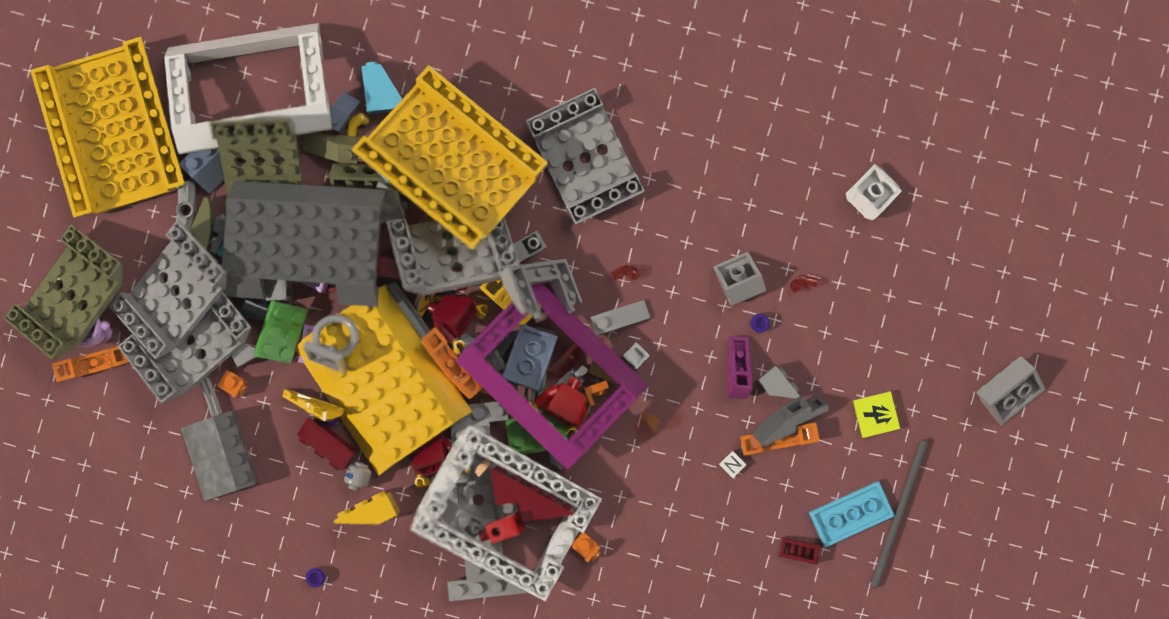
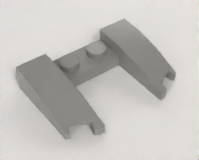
[499,259,583,319]

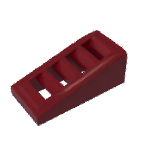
[779,537,822,565]

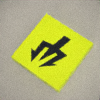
[853,391,900,438]

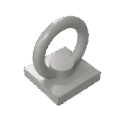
[303,315,359,374]

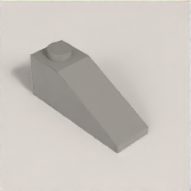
[590,300,650,336]

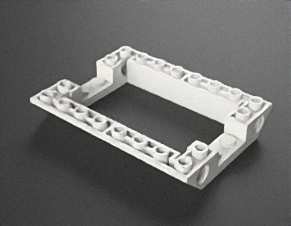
[165,23,332,154]
[411,425,602,601]

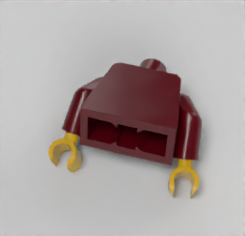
[427,294,488,354]
[411,433,470,487]

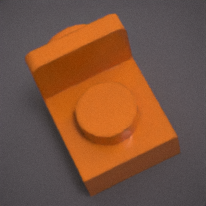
[217,370,248,398]
[582,380,609,406]
[571,532,601,562]

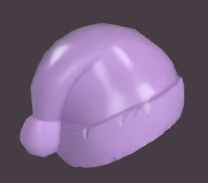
[80,318,112,348]

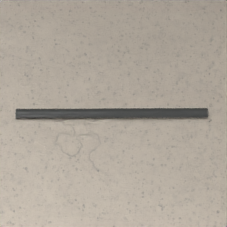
[871,440,928,588]

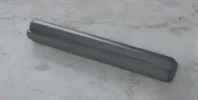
[387,282,431,338]

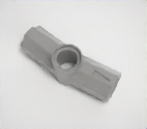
[176,181,197,232]

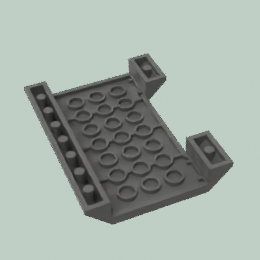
[222,181,387,307]

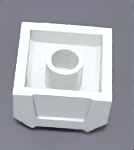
[846,164,902,220]

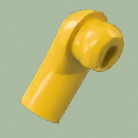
[346,113,369,137]

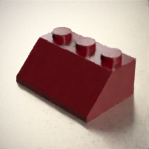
[297,416,359,471]

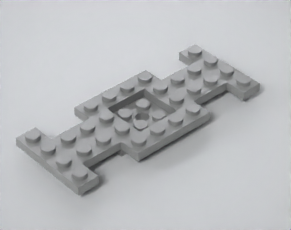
[436,402,526,601]

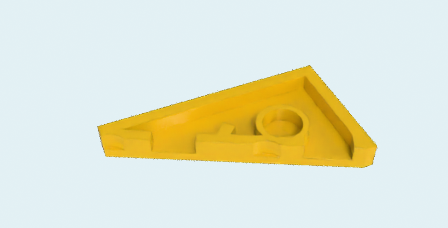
[282,389,344,421]

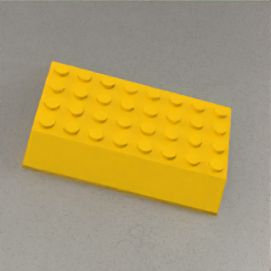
[30,37,185,218]
[352,65,548,249]
[295,284,473,476]

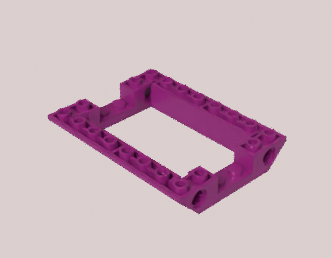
[456,283,648,470]

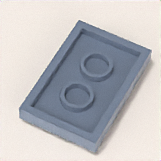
[502,324,558,392]

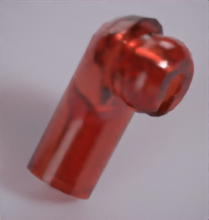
[610,265,640,281]
[790,275,818,293]

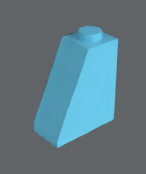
[362,62,402,115]

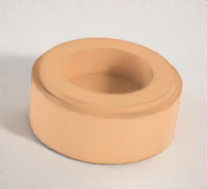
[474,459,493,477]

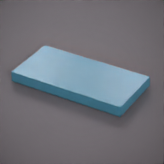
[808,481,895,547]

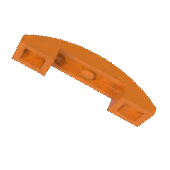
[420,327,483,399]
[52,345,130,382]
[740,422,820,456]

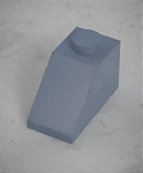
[330,92,361,134]

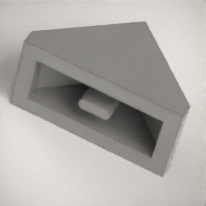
[231,344,258,367]

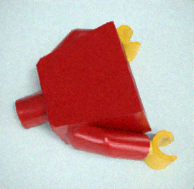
[529,377,587,436]

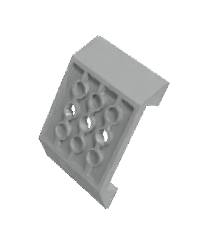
[526,88,645,225]
[386,217,520,295]
[109,220,227,359]
[118,292,252,404]

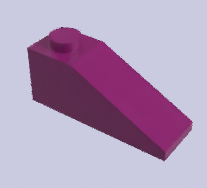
[726,336,752,399]

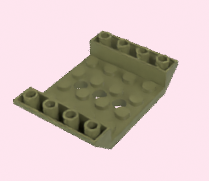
[210,118,304,210]
[3,224,122,360]

